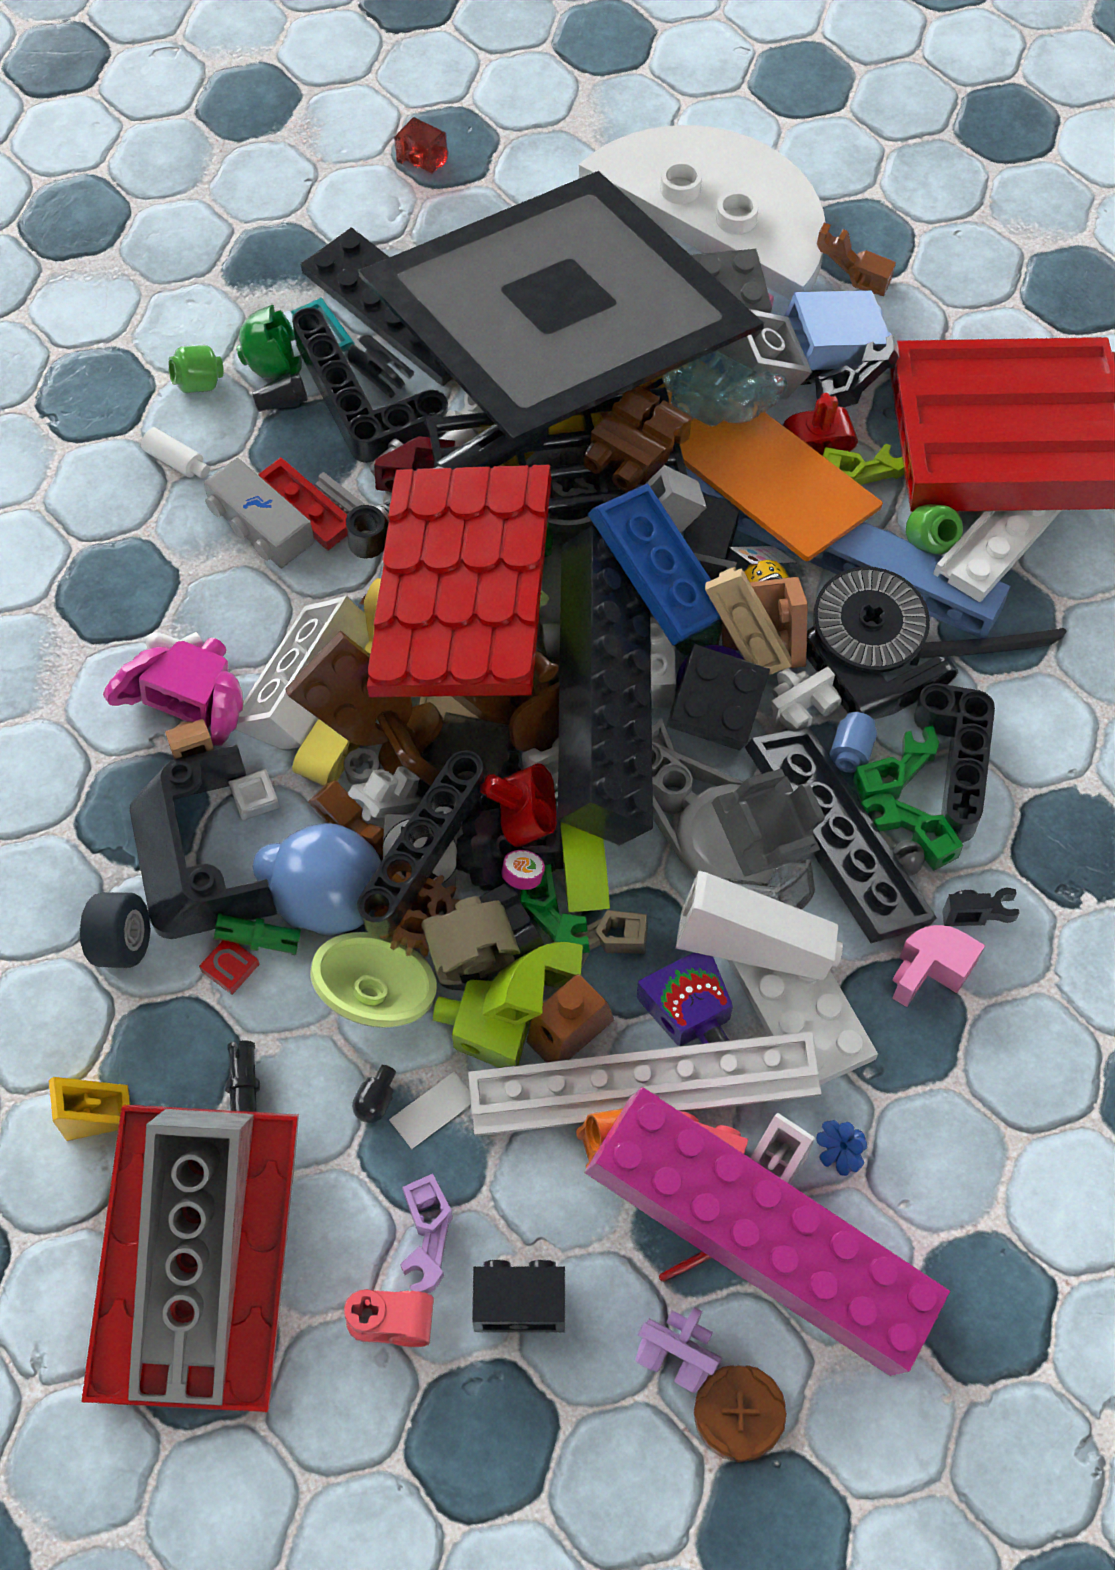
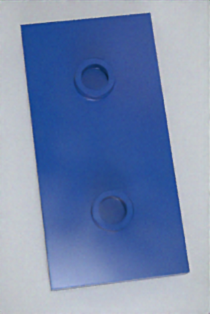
[588,483,722,646]

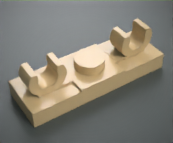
[705,567,792,675]

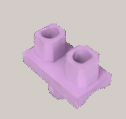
[635,1307,722,1393]

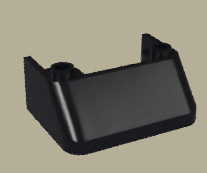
[130,745,277,939]

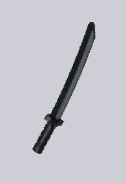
[909,628,1066,666]

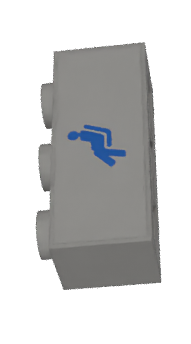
[203,457,315,569]

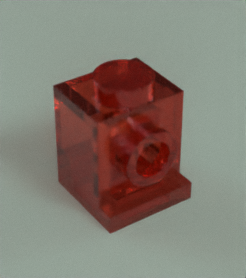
[394,117,449,174]

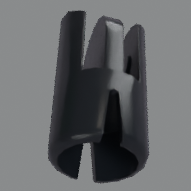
[347,335,414,398]

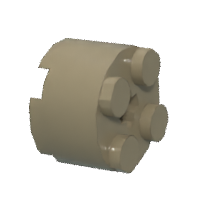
[421,896,520,985]

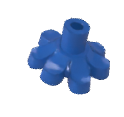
[816,1120,867,1176]

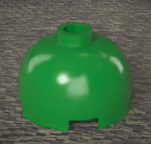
[236,305,302,380]

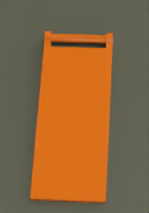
[610,360,883,562]

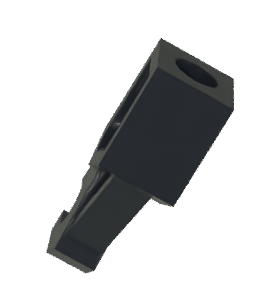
[815,335,899,407]

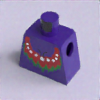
[637,952,733,1046]

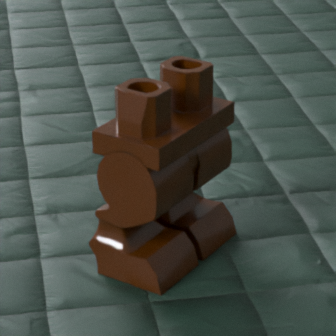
[584,386,692,493]

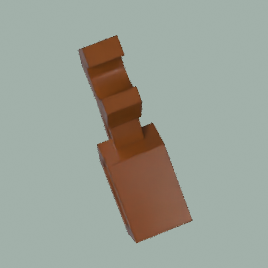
[817,223,896,296]
[308,780,384,861]

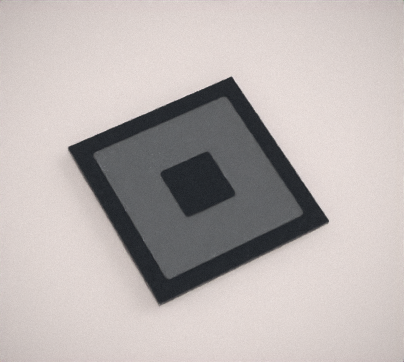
[358,171,764,443]

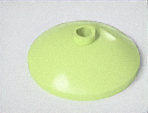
[310,932,437,1028]

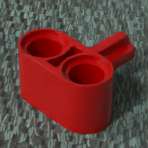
[783,393,858,456]
[480,763,557,847]

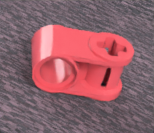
[344,1289,434,1347]

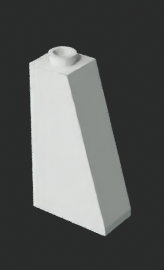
[676,871,843,981]

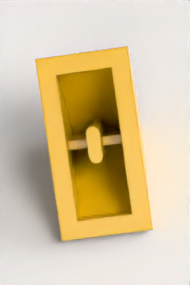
[49,1077,130,1141]

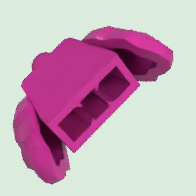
[103,638,244,746]

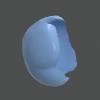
[252,823,381,936]

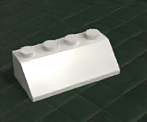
[235,596,369,750]

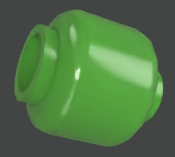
[168,345,224,393]
[906,504,963,554]

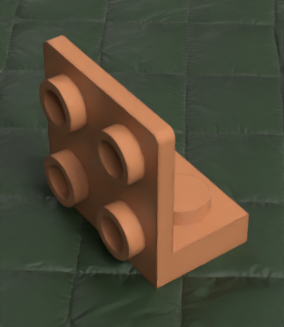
[722,577,808,668]

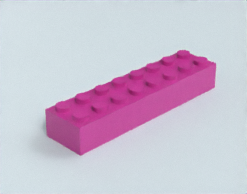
[584,1087,950,1376]

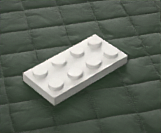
[728,960,878,1085]

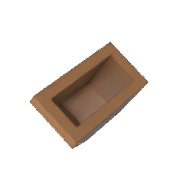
[165,719,215,759]

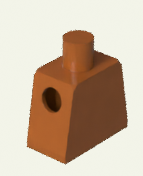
[527,974,614,1062]

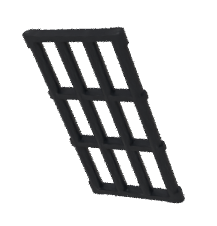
[425,387,688,514]

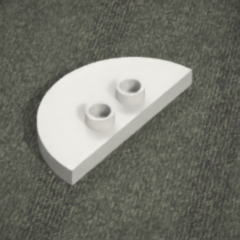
[579,125,826,300]

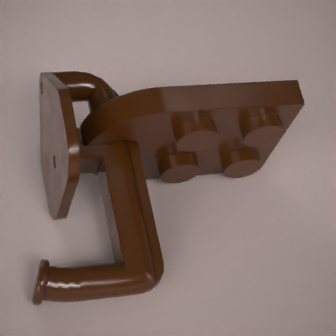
[285,631,443,786]
[451,650,559,752]

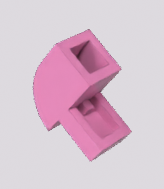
[892,925,985,1007]

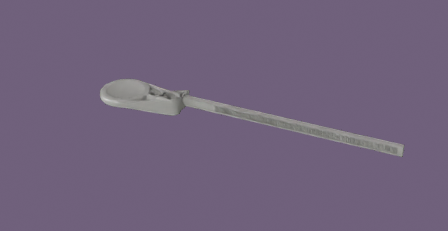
[315,472,786,889]

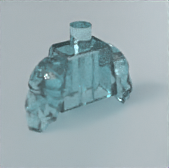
[661,351,789,426]

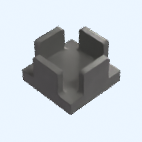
[712,769,825,877]

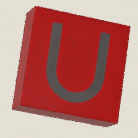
[199,940,260,995]

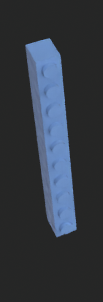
[652,466,1011,638]

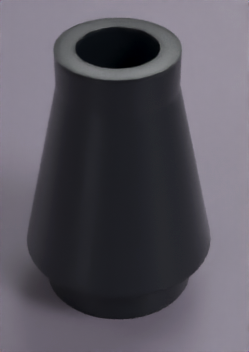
[252,372,308,412]

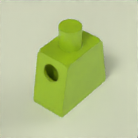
[433,980,532,1068]

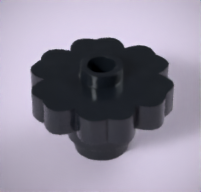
[456,808,522,892]

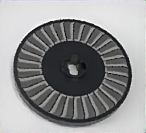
[813,567,930,673]

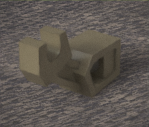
[553,910,648,969]

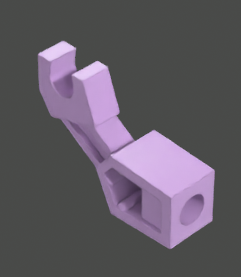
[400,1174,453,1293]

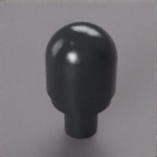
[352,1065,396,1123]

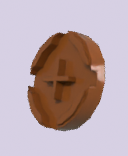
[693,1365,787,1462]

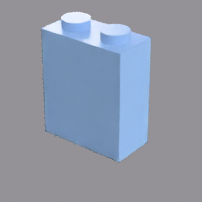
[784,291,891,370]

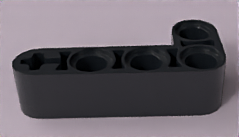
[914,683,995,843]

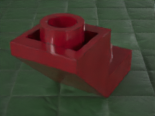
[374,436,455,493]

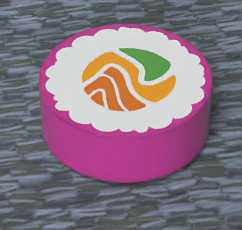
[501,850,545,890]

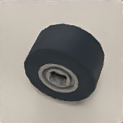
[79,892,151,968]

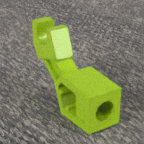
[823,444,905,485]

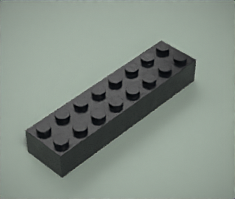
[558,525,653,846]

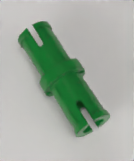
[213,913,301,955]

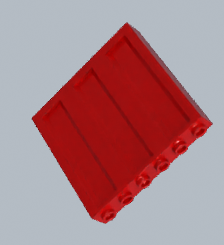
[889,337,1115,512]

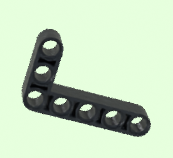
[292,307,448,463]

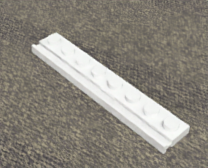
[933,510,1062,602]
[468,1031,821,1136]

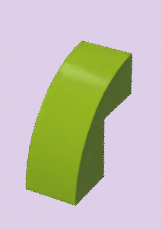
[560,822,610,912]
[482,942,583,1026]

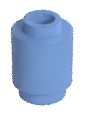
[830,712,877,773]

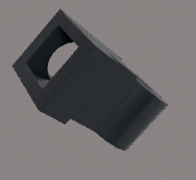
[479,883,544,960]

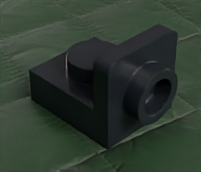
[522,808,564,872]

